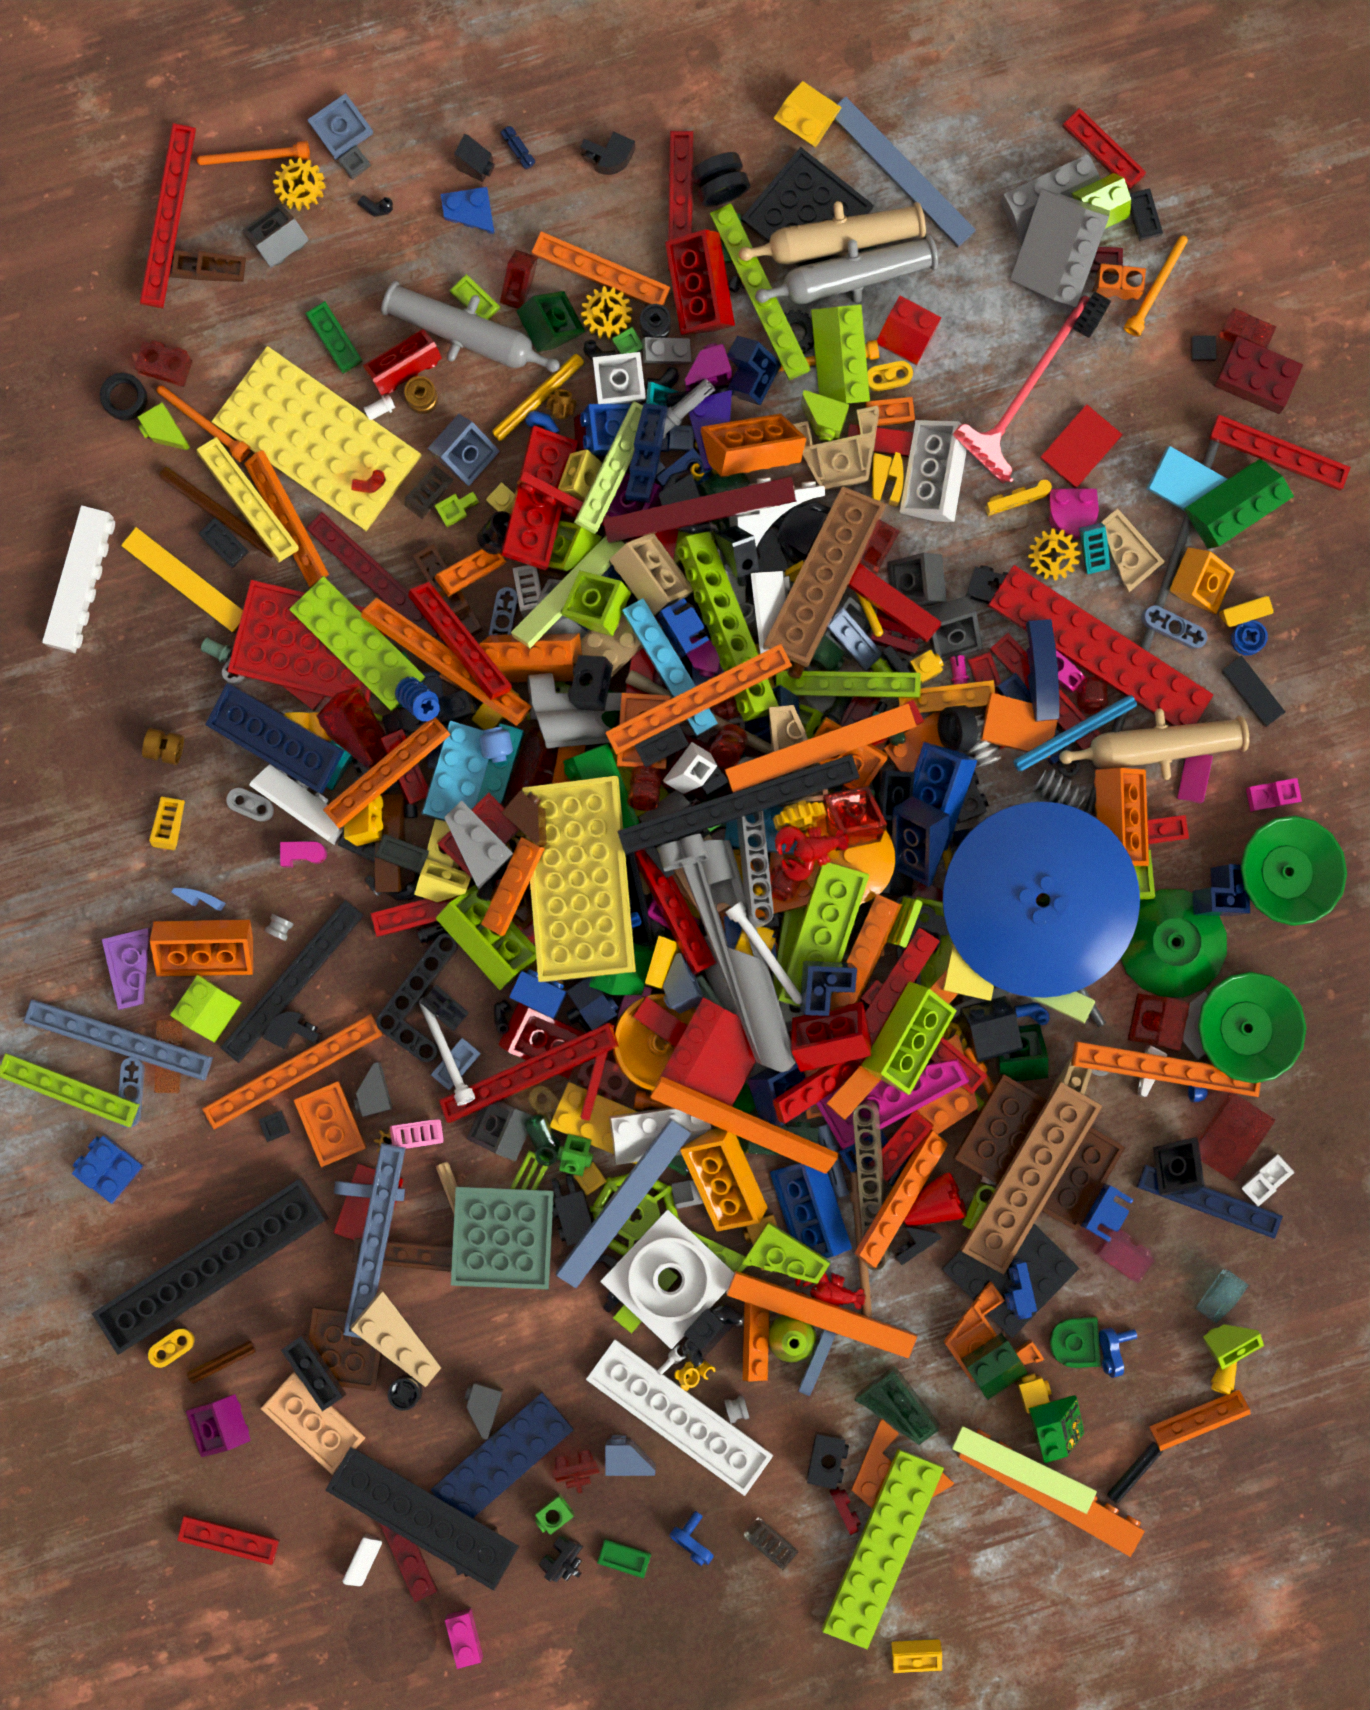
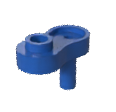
[1099,1327,1137,1378]
[669,1511,714,1566]

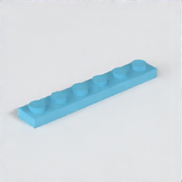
[622,598,718,737]

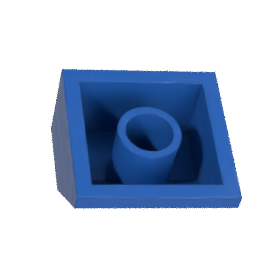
[509,969,567,1019]

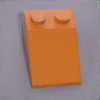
[883,711,962,772]

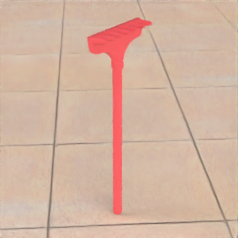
[952,296,1089,484]

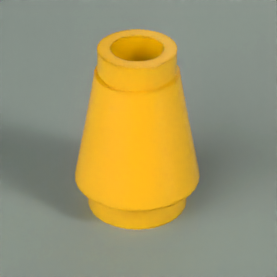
[1210,1361,1238,1395]

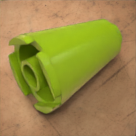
[769,1315,816,1363]

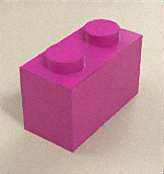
[445,1608,483,1669]

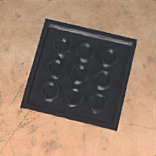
[741,147,874,267]
[942,1224,1080,1338]

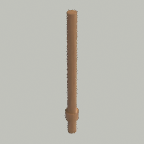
[850,1172,872,1318]

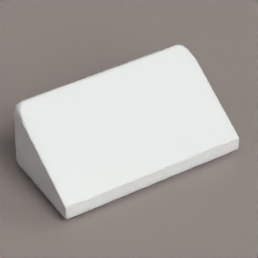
[343,1534,382,1586]

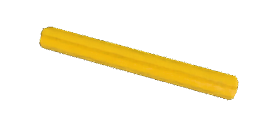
[492,354,584,441]

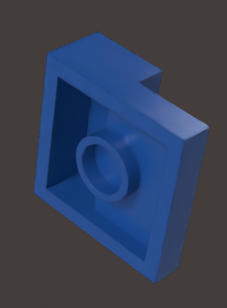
[580,404,631,456]
[72,1135,144,1204]
[1004,1259,1037,1320]

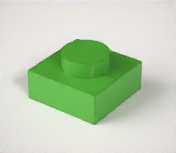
[612,327,643,354]

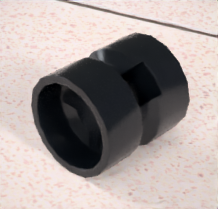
[640,304,671,338]
[477,511,510,555]
[388,1375,423,1411]

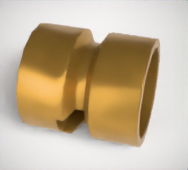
[404,376,438,414]
[142,728,184,765]

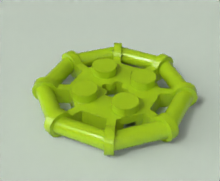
[590,1174,681,1256]

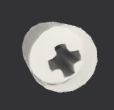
[967,715,1001,768]

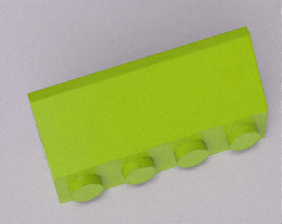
[811,304,870,404]
[436,884,537,990]
[862,981,957,1095]

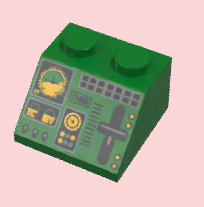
[1029,1395,1084,1463]

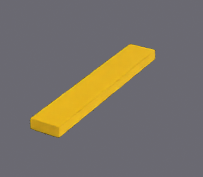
[121,527,243,633]

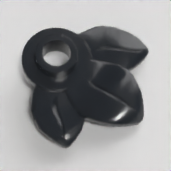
[907,906,949,953]

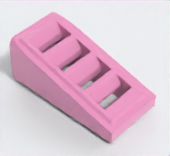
[390,1119,443,1149]

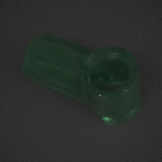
[525,1114,561,1166]

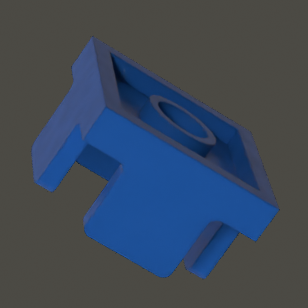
[656,598,709,659]
[1081,1184,1133,1242]

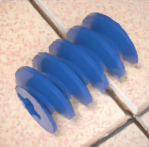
[395,677,440,721]

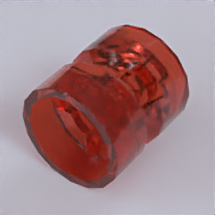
[709,724,748,768]
[627,765,662,811]

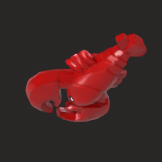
[775,825,849,881]
[795,1272,866,1309]

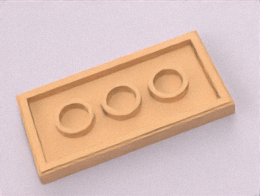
[261,1371,366,1475]

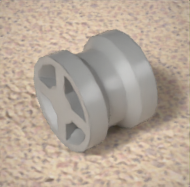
[264,914,294,941]
[724,1395,749,1424]

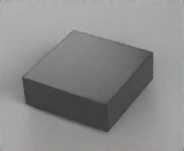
[337,145,371,180]

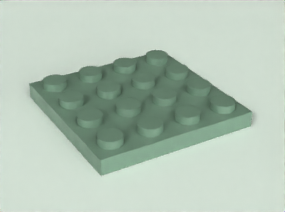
[451,1187,553,1289]

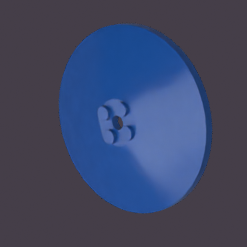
[943,802,1140,998]

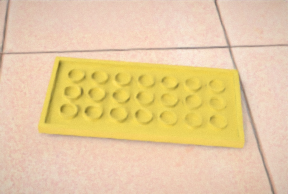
[212,346,422,531]
[522,776,636,982]

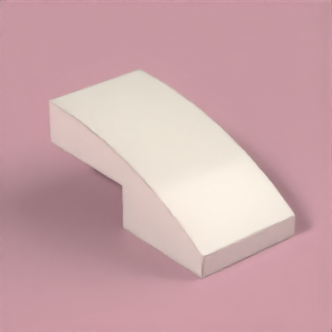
[1242,1153,1294,1206]

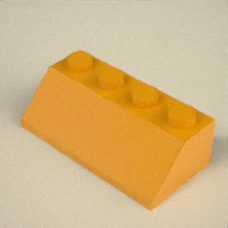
[680,1128,768,1232]

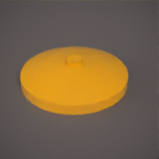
[798,809,895,905]
[613,994,696,1091]

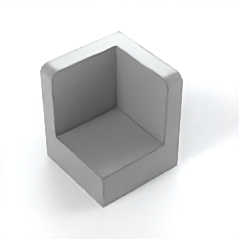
[671,1179,703,1209]

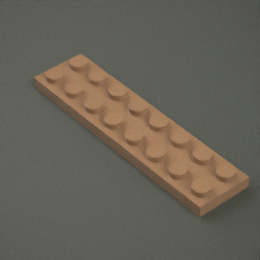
[763,486,886,667]
[961,1081,1102,1275]

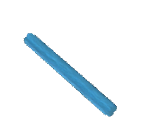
[1013,695,1137,771]

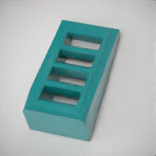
[1079,523,1110,575]

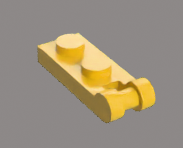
[985,480,1052,516]

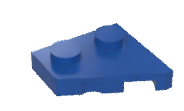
[441,187,495,234]

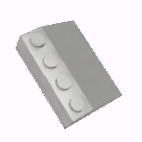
[1010,188,1110,307]

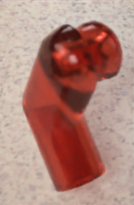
[351,470,386,494]

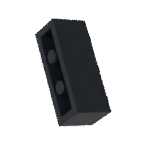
[281,1333,346,1412]

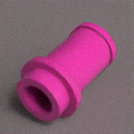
[949,655,970,685]

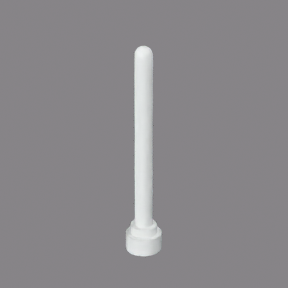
[725,901,802,1004]
[419,998,476,1106]

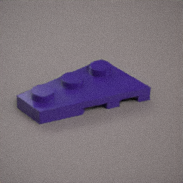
[688,390,732,472]

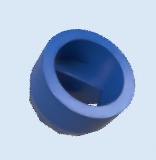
[1188,1086,1208,1102]

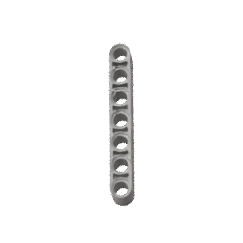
[734,757,774,928]

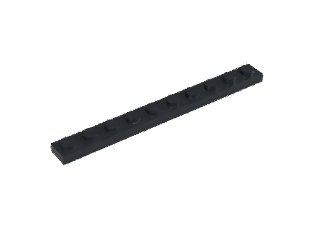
[617,754,860,856]

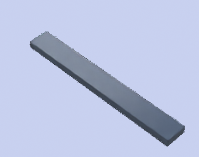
[834,96,976,248]
[24,999,213,1081]
[556,1118,692,1288]
[343,1143,406,1339]

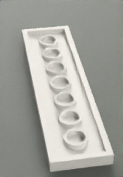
[586,1339,773,1496]

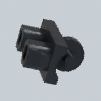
[421,985,469,1031]
[539,1536,584,1582]

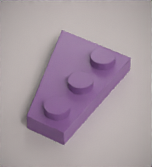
[102,928,150,1010]

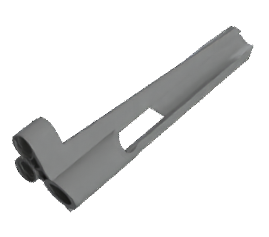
[527,673,752,748]
[657,834,796,1072]

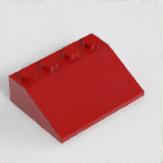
[656,997,756,1107]

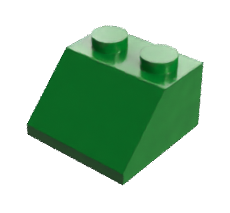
[589,943,654,995]

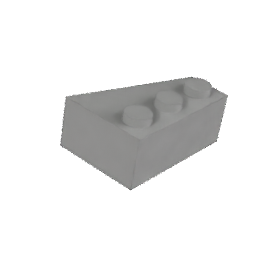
[444,801,513,889]

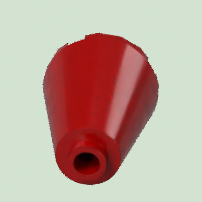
[902,1172,967,1227]

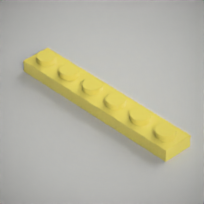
[196,437,299,562]

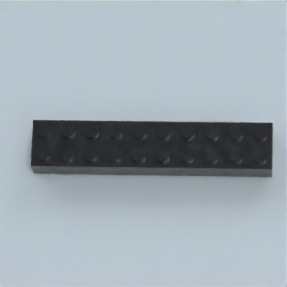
[92,1178,329,1355]

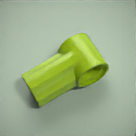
[962,1183,995,1230]

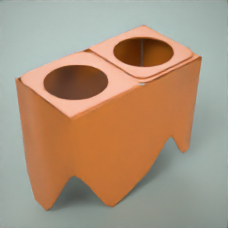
[1092,264,1146,300]

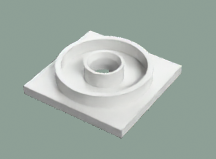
[600,1210,734,1349]

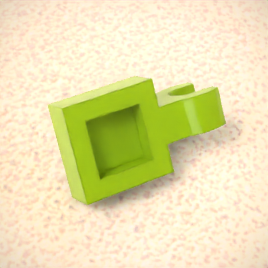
[435,492,480,527]

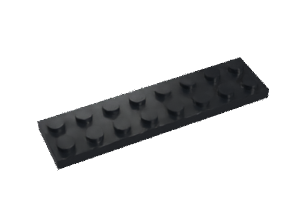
[325,1447,520,1591]

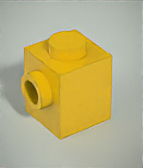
[909,650,944,685]
[1016,1373,1052,1414]

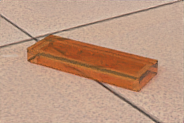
[154,1020,182,1093]

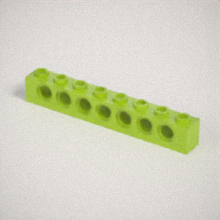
[676,532,779,721]

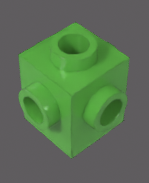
[557,1134,593,1176]

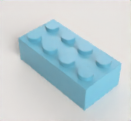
[421,721,489,822]

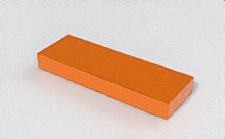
[434,549,506,597]

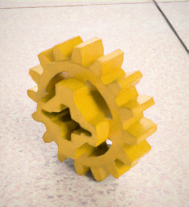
[273,158,326,211]
[581,286,632,340]
[1028,528,1081,581]
[773,800,827,831]

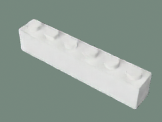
[42,505,115,653]

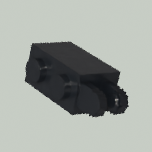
[551,1174,593,1246]

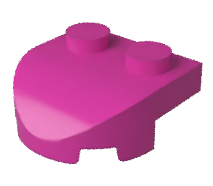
[1048,489,1099,539]

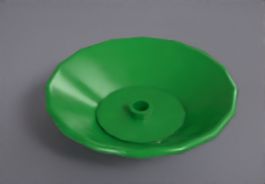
[1240,815,1347,926]
[1120,889,1227,997]
[1198,972,1307,1083]

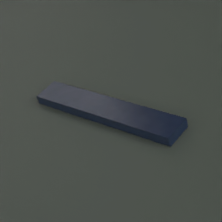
[1136,1164,1283,1239]

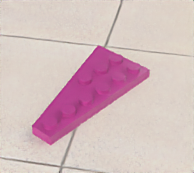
[816,1059,969,1149]

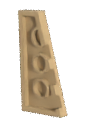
[350,1289,441,1387]

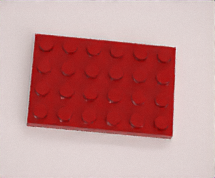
[227,580,386,707]

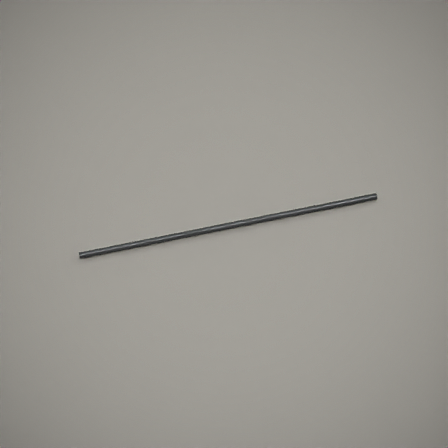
[1084,440,1220,816]

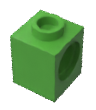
[535,1494,574,1535]

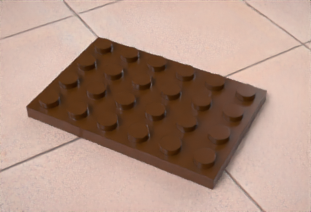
[953,1074,1126,1231]

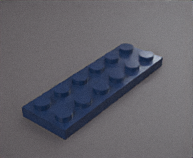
[205,683,344,793]
[431,1392,574,1518]

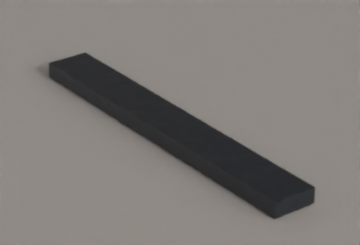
[220,900,365,1063]

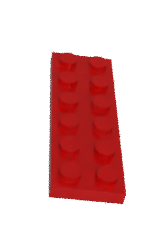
[501,426,578,571]

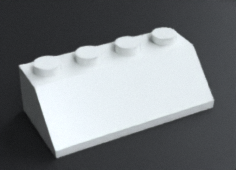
[900,420,967,522]
[751,571,791,669]
[249,764,344,845]
[609,1107,711,1165]

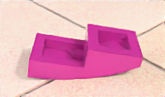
[1246,778,1302,812]

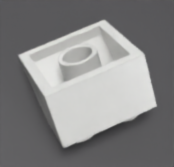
[593,352,646,404]

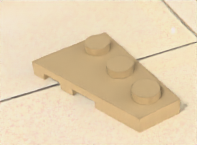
[1101,508,1165,594]

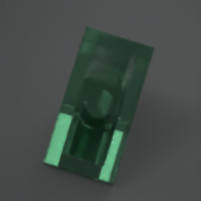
[810,635,845,672]

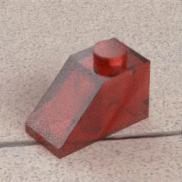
[500,250,538,309]
[859,519,900,573]

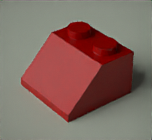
[877,295,942,366]

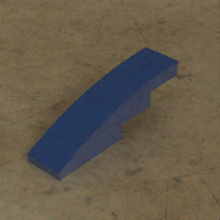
[625,403,668,503]
[1026,619,1059,722]

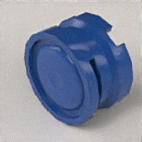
[1231,620,1268,656]

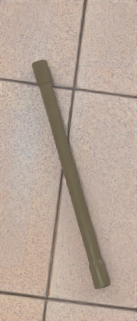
[625,670,772,755]

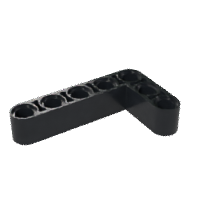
[376,934,458,1062]

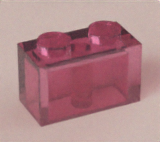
[1095,1230,1155,1284]

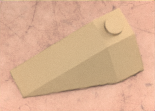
[769,705,829,808]

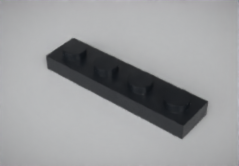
[382,690,475,735]

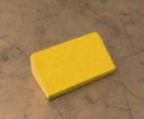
[1218,596,1273,627]
[891,1639,942,1673]

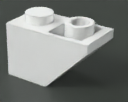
[663,742,717,794]

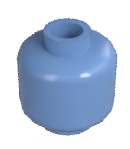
[479,726,513,763]

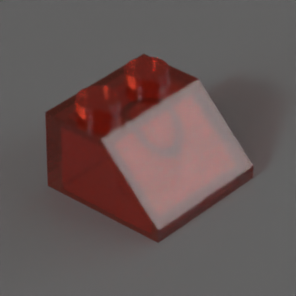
[823,786,887,851]
[1127,993,1190,1051]

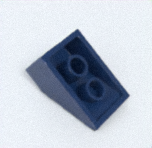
[892,796,949,887]

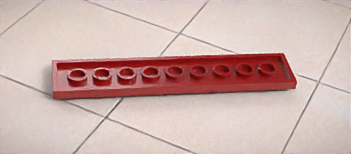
[987,565,1214,726]

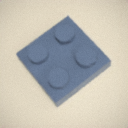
[307,93,374,160]

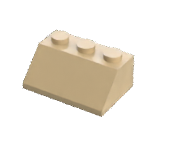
[609,534,693,617]

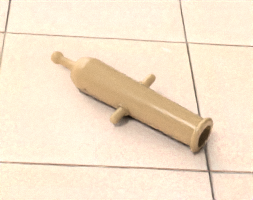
[739,201,926,265]
[1059,708,1249,780]

